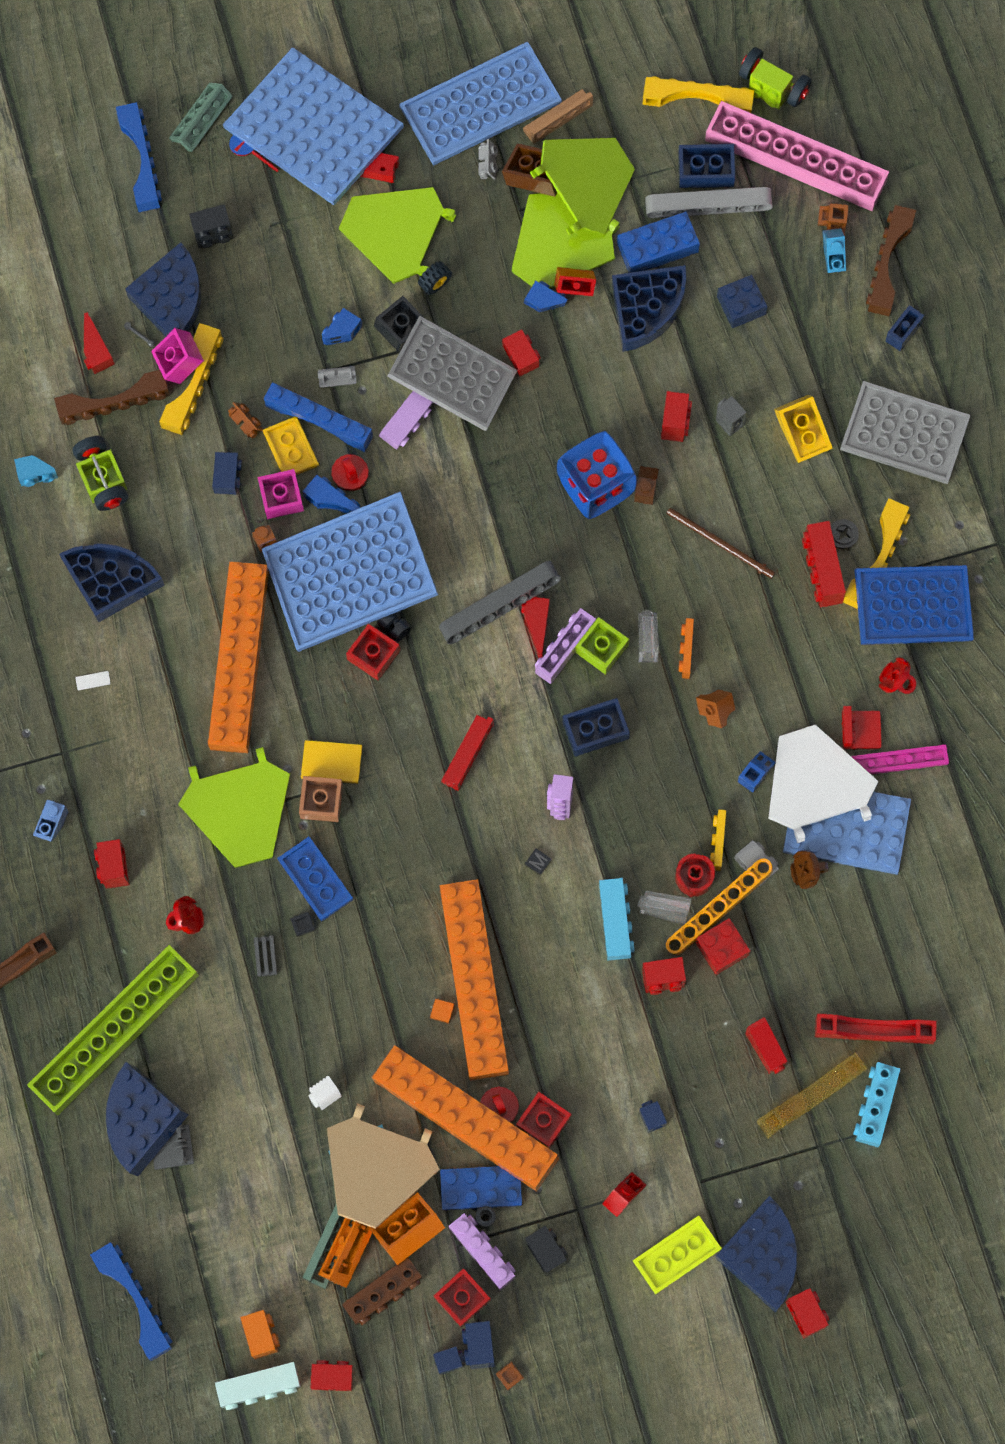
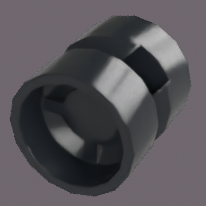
[377,612,413,643]

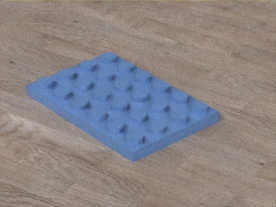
[783,792,911,875]

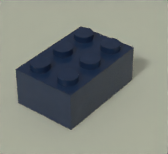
[678,144,735,188]
[562,698,630,757]
[462,1321,495,1369]

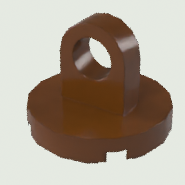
[791,850,829,889]

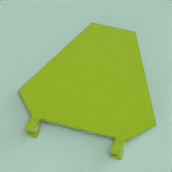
[530,138,635,236]
[339,187,456,284]
[511,193,620,289]
[178,747,290,868]

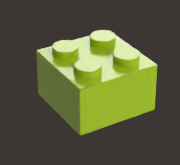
[575,617,629,675]

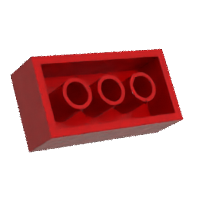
[802,521,846,608]

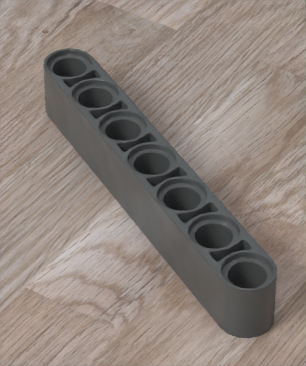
[439,561,561,644]

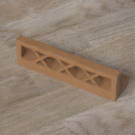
[523,89,593,144]

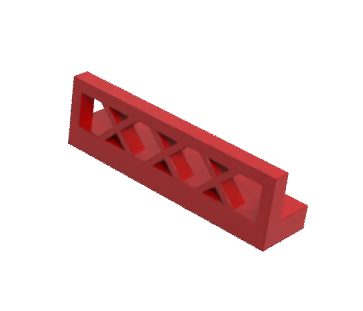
[441,715,494,791]

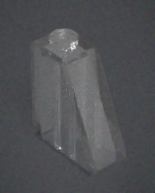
[638,610,659,662]
[638,891,692,925]

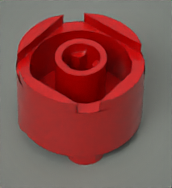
[675,854,715,897]

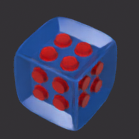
[557,431,637,519]

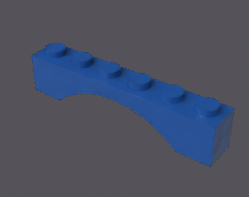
[116,102,162,212]
[264,383,373,453]
[303,475,360,514]
[90,1242,173,1361]

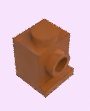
[252,525,277,553]

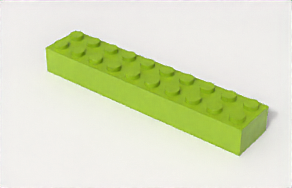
[27,945,199,1116]

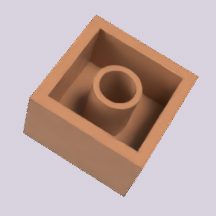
[299,776,343,822]

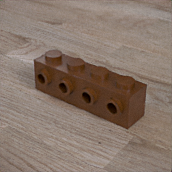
[342,1257,422,1326]

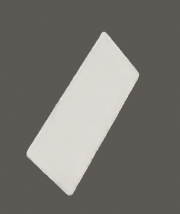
[76,671,110,690]

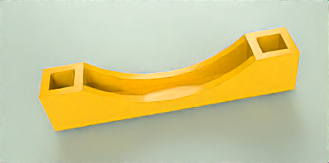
[643,76,754,113]
[159,323,223,435]
[843,498,910,609]

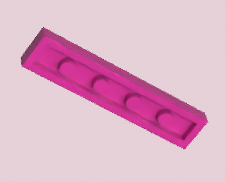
[851,744,949,774]

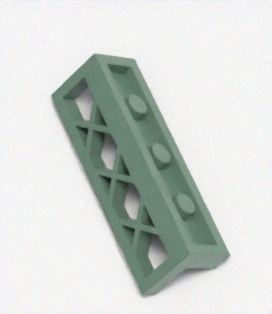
[169,83,232,152]
[302,1205,353,1289]

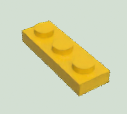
[710,809,726,871]

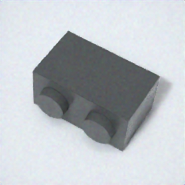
[716,396,747,436]

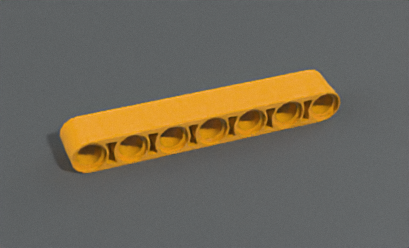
[666,858,773,955]

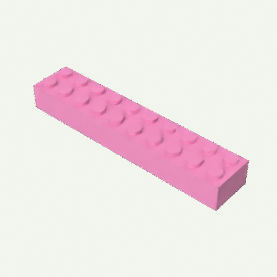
[705,101,889,211]

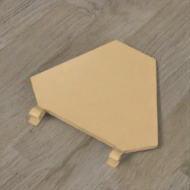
[327,1104,440,1229]

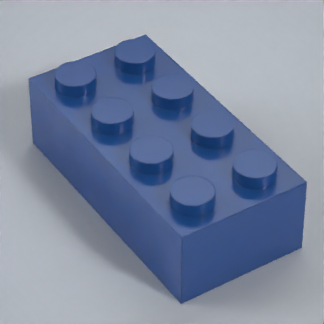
[617,212,700,273]

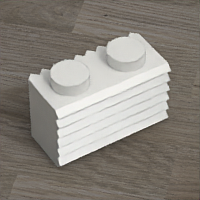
[308,1076,341,1110]

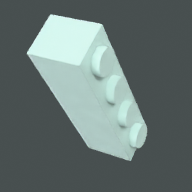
[215,1362,301,1410]

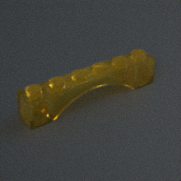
[757,1053,867,1139]

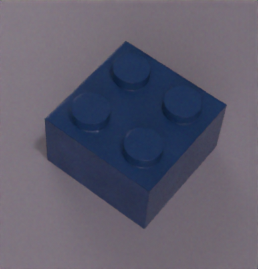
[717,275,767,328]

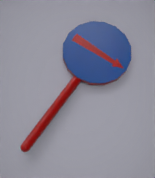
[229,135,279,172]

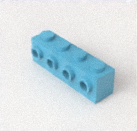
[853,1062,900,1147]

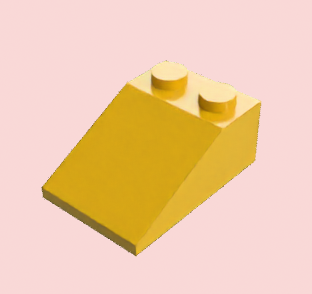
[774,395,833,463]

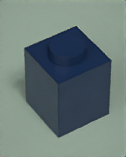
[639,1100,667,1133]
[433,1347,465,1375]

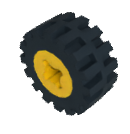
[418,261,452,295]

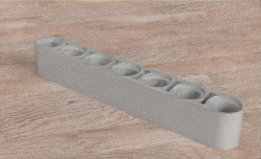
[645,187,773,218]

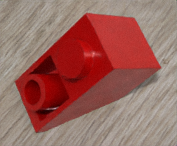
[602,1172,647,1217]

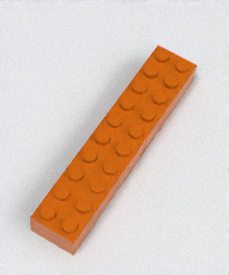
[208,562,269,753]
[440,879,509,1081]
[372,1045,559,1192]

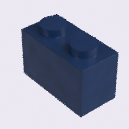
[885,305,924,351]
[212,452,242,495]

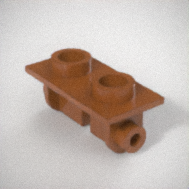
[228,402,263,439]

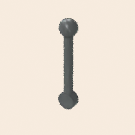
[124,322,155,347]

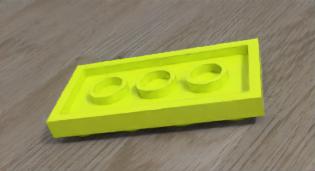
[633,1216,722,1295]

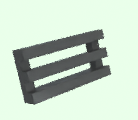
[254,935,277,977]

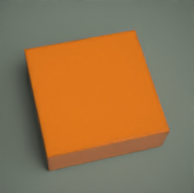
[430,999,454,1024]

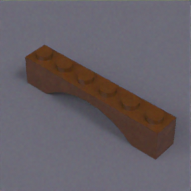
[866,205,916,316]
[54,370,170,425]
[0,933,57,988]

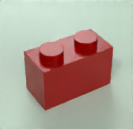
[554,267,596,296]
[502,330,541,377]
[310,1360,353,1391]

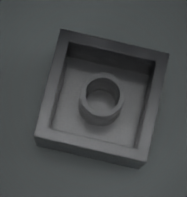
[189,204,234,249]
[374,296,424,353]
[525,1225,568,1277]

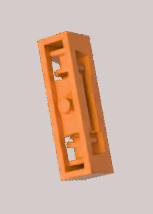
[318,1218,372,1288]

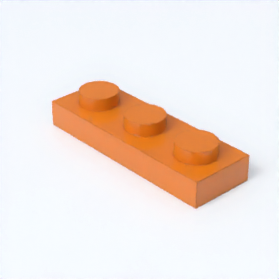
[679,618,694,679]

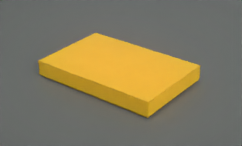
[262,417,319,475]
[301,740,362,784]

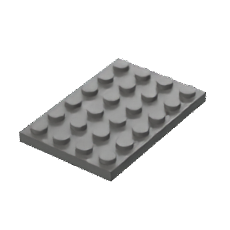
[387,316,517,431]
[840,381,970,484]

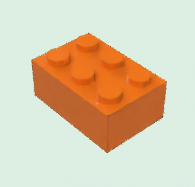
[370,1192,445,1265]

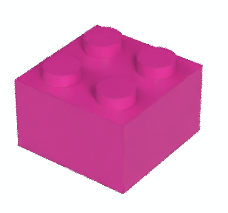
[151,328,204,384]
[258,469,304,519]

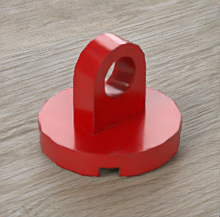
[331,454,369,491]
[879,657,916,694]
[166,896,204,934]
[480,1087,519,1123]

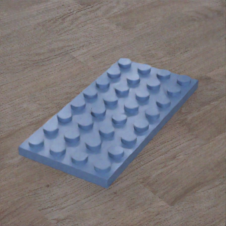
[399,42,562,166]

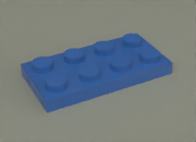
[277,837,353,922]
[440,1166,522,1210]

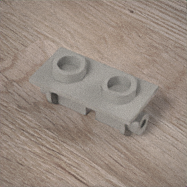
[478,139,498,180]
[318,366,357,388]

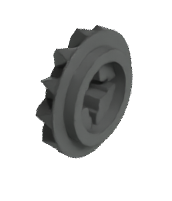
[831,519,859,549]

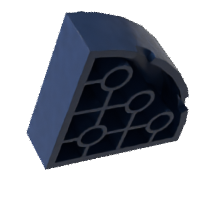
[125,242,201,337]
[612,265,686,352]
[59,544,165,622]
[106,1062,189,1176]
[715,1196,797,1312]

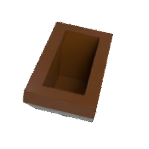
[634,466,659,505]

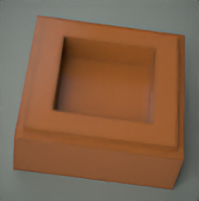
[496,1361,524,1390]

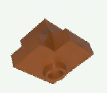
[818,203,848,236]
[696,689,736,728]

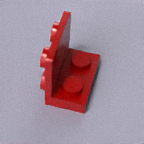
[842,706,882,749]

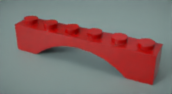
[815,1014,937,1044]

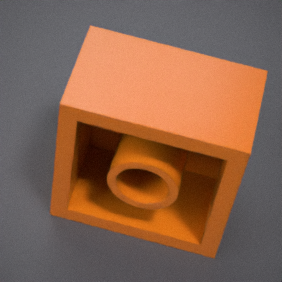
[240,1310,280,1359]

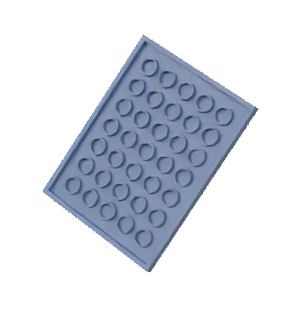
[223,47,404,205]
[262,492,438,652]

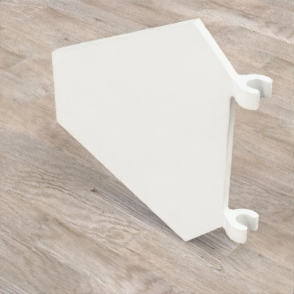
[769,725,878,843]

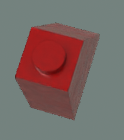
[745,1017,788,1074]

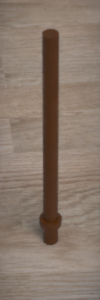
[666,508,775,579]

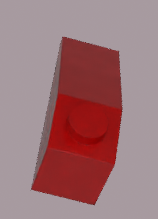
[84,312,115,374]
[521,597,550,658]

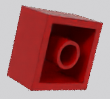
[661,391,692,442]
[346,624,400,681]
[94,839,129,889]
[695,918,750,975]
[642,957,686,995]
[516,1092,572,1149]
[434,1268,491,1328]
[785,1288,830,1339]

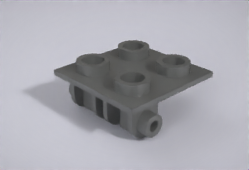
[153,1124,194,1170]

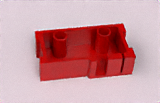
[360,153,400,183]

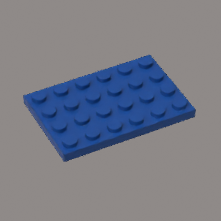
[854,565,974,645]

